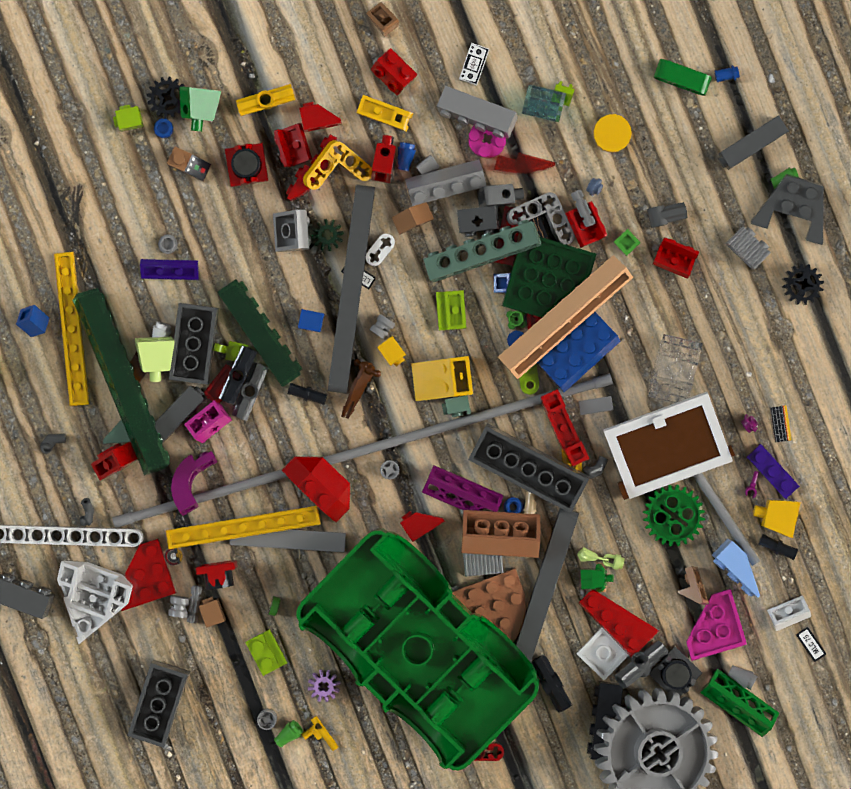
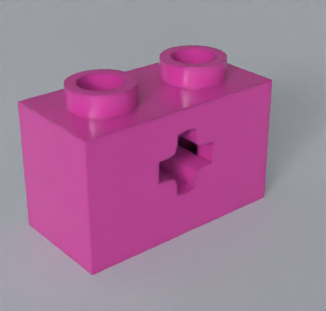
[184,400,232,444]

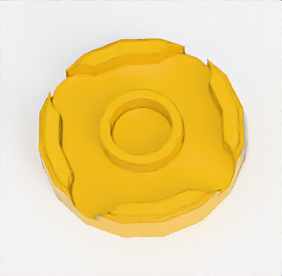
[593,114,632,153]

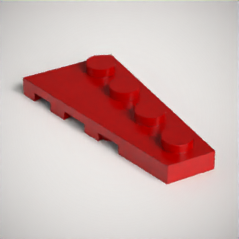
[578,589,659,658]

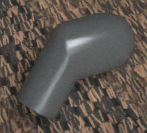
[40,433,66,454]
[582,456,608,479]
[79,498,94,526]

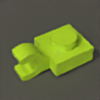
[213,341,248,362]

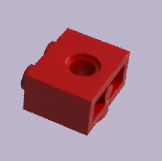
[91,440,142,481]

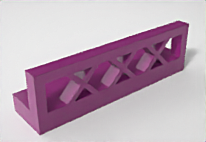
[422,465,504,512]

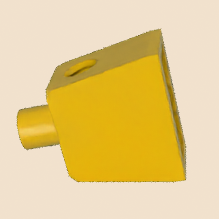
[753,500,801,538]

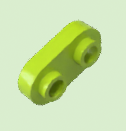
[519,364,540,395]

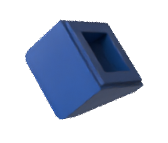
[494,273,511,293]

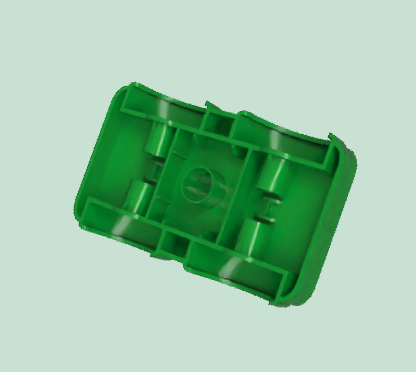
[296,528,539,771]

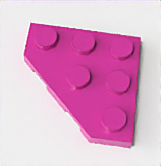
[686,589,747,661]

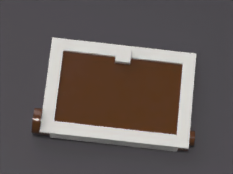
[603,392,735,500]

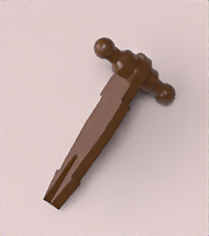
[341,359,381,419]

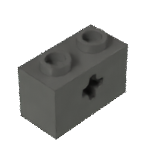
[457,205,500,237]

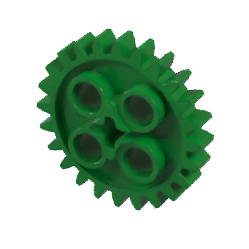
[642,485,705,547]

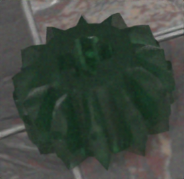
[311,219,344,252]

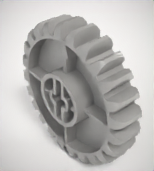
[594,688,718,789]

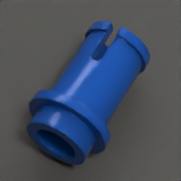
[715,65,740,82]

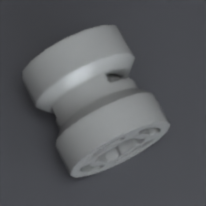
[369,314,396,340]
[168,596,190,618]
[257,709,277,730]

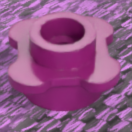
[741,414,758,433]

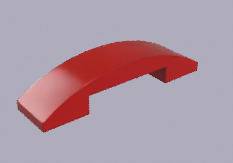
[540,389,590,467]

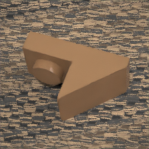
[677,566,709,605]

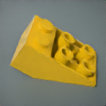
[411,356,473,401]

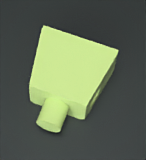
[135,336,174,382]

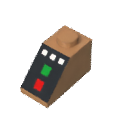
[167,146,211,182]

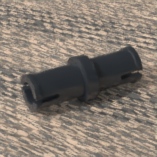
[287,383,328,405]
[758,534,798,560]

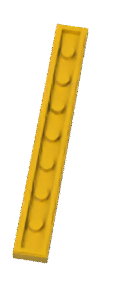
[54,252,90,406]
[166,506,321,549]

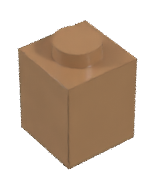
[199,597,226,628]

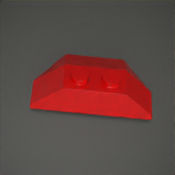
[282,456,350,522]

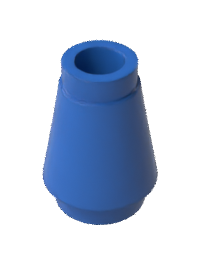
[398,142,416,171]

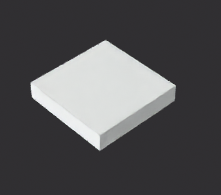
[576,627,629,680]

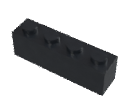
[587,681,623,760]

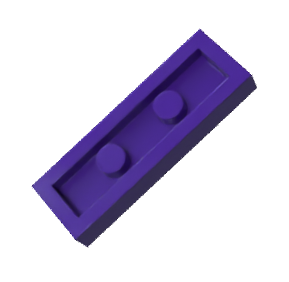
[140,259,199,280]
[746,444,800,499]

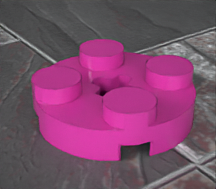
[468,126,506,158]

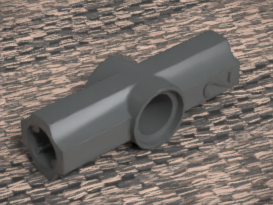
[232,361,269,421]
[615,640,668,689]

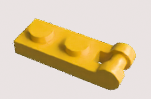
[356,95,413,132]

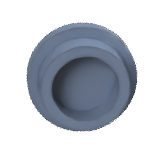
[586,178,603,197]

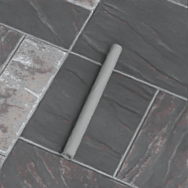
[693,473,760,566]

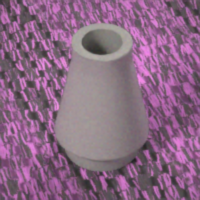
[728,665,758,690]

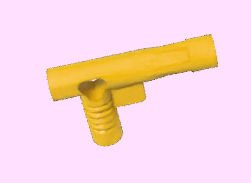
[302,716,339,751]

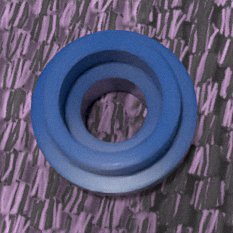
[504,497,523,513]

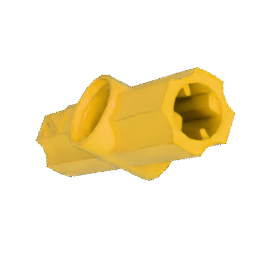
[236,84,296,116]

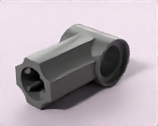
[647,202,688,228]

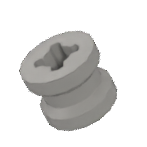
[380,460,399,480]

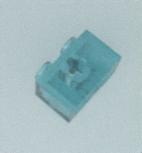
[522,85,566,122]

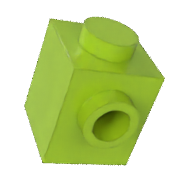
[113,105,144,132]

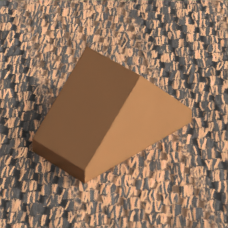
[366,2,399,37]
[392,202,434,235]

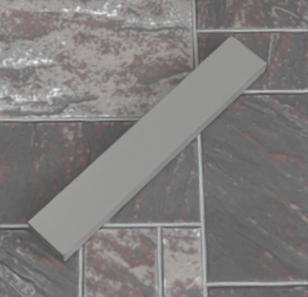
[230,529,346,552]

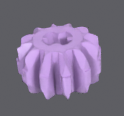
[308,669,340,702]

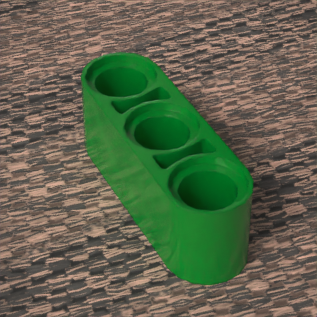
[654,59,712,96]

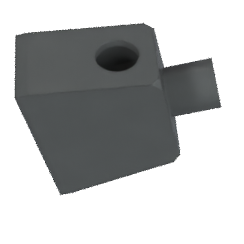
[477,184,524,207]

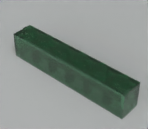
[217,279,302,387]

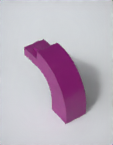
[171,451,218,516]

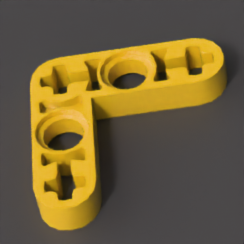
[303,140,372,190]

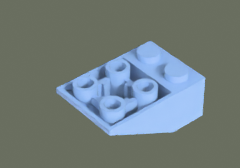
[712,539,760,598]

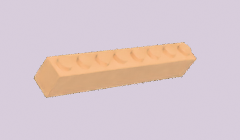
[498,255,633,380]

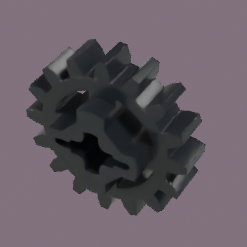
[147,76,185,119]
[781,264,824,305]

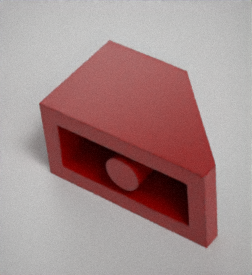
[299,102,342,132]
[400,511,445,542]

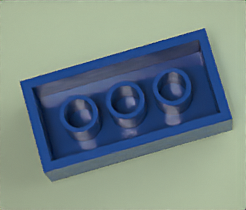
[537,312,621,393]

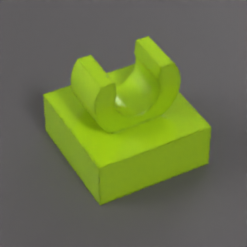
[551,81,575,106]

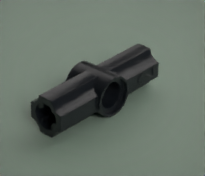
[219,345,257,405]
[531,654,572,713]

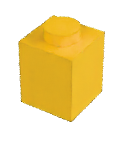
[377,336,406,367]

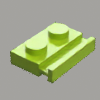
[436,290,466,331]
[245,629,288,676]

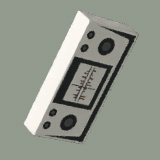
[459,43,489,86]

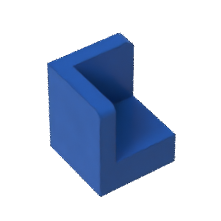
[16,305,49,337]
[298,309,325,332]

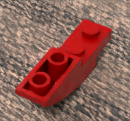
[286,134,337,202]

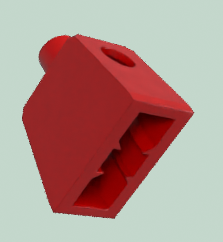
[371,135,396,183]

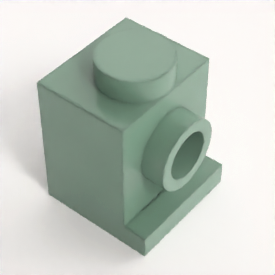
[442,395,471,417]

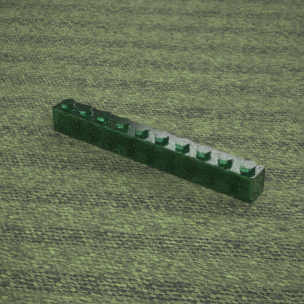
[73,288,170,476]

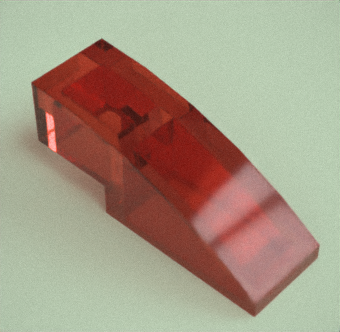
[493,152,556,175]

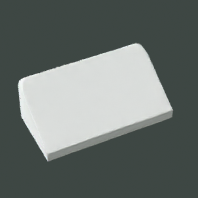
[767,595,811,631]

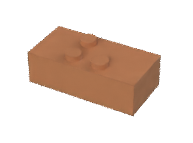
[461,510,540,558]

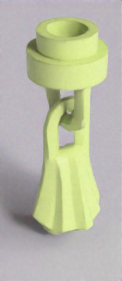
[577,547,624,570]

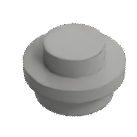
[158,235,178,254]

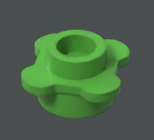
[506,311,527,329]

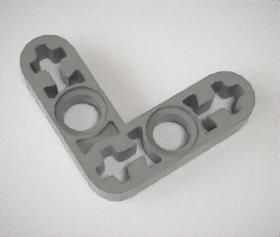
[506,192,575,245]

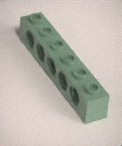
[423,220,542,282]

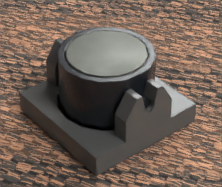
[649,646,702,696]

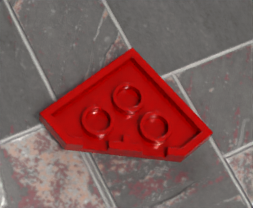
[121,538,176,611]

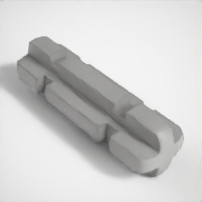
[571,190,595,227]
[187,585,202,623]

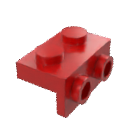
[371,48,418,96]
[274,123,312,167]
[565,201,607,248]
[653,237,699,279]

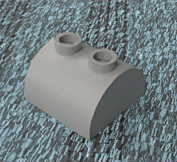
[273,210,311,252]

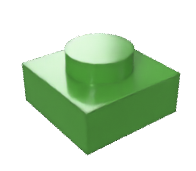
[613,229,641,256]

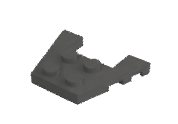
[751,174,824,245]

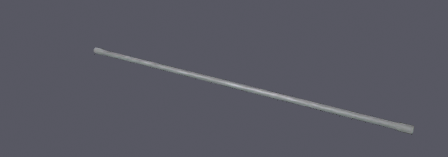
[112,373,613,528]

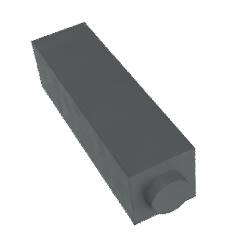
[718,115,789,170]
[142,386,205,449]

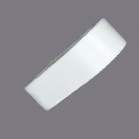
[366,234,395,266]

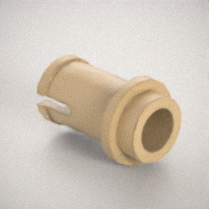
[522,492,537,514]

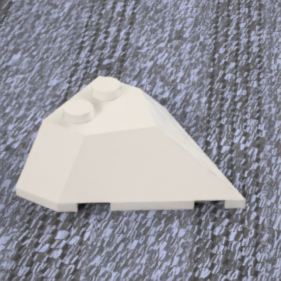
[57,561,133,644]

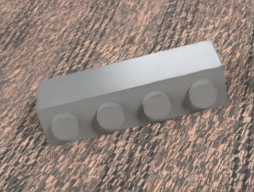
[437,86,518,138]
[405,159,486,206]

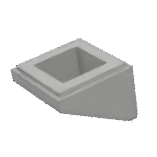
[416,155,439,175]

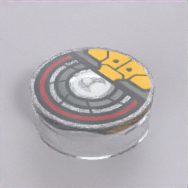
[164,548,184,566]

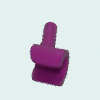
[745,471,759,498]

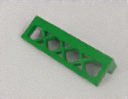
[700,669,779,737]

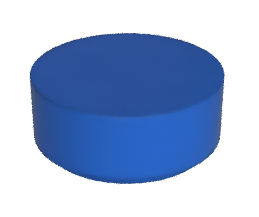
[154,119,173,138]

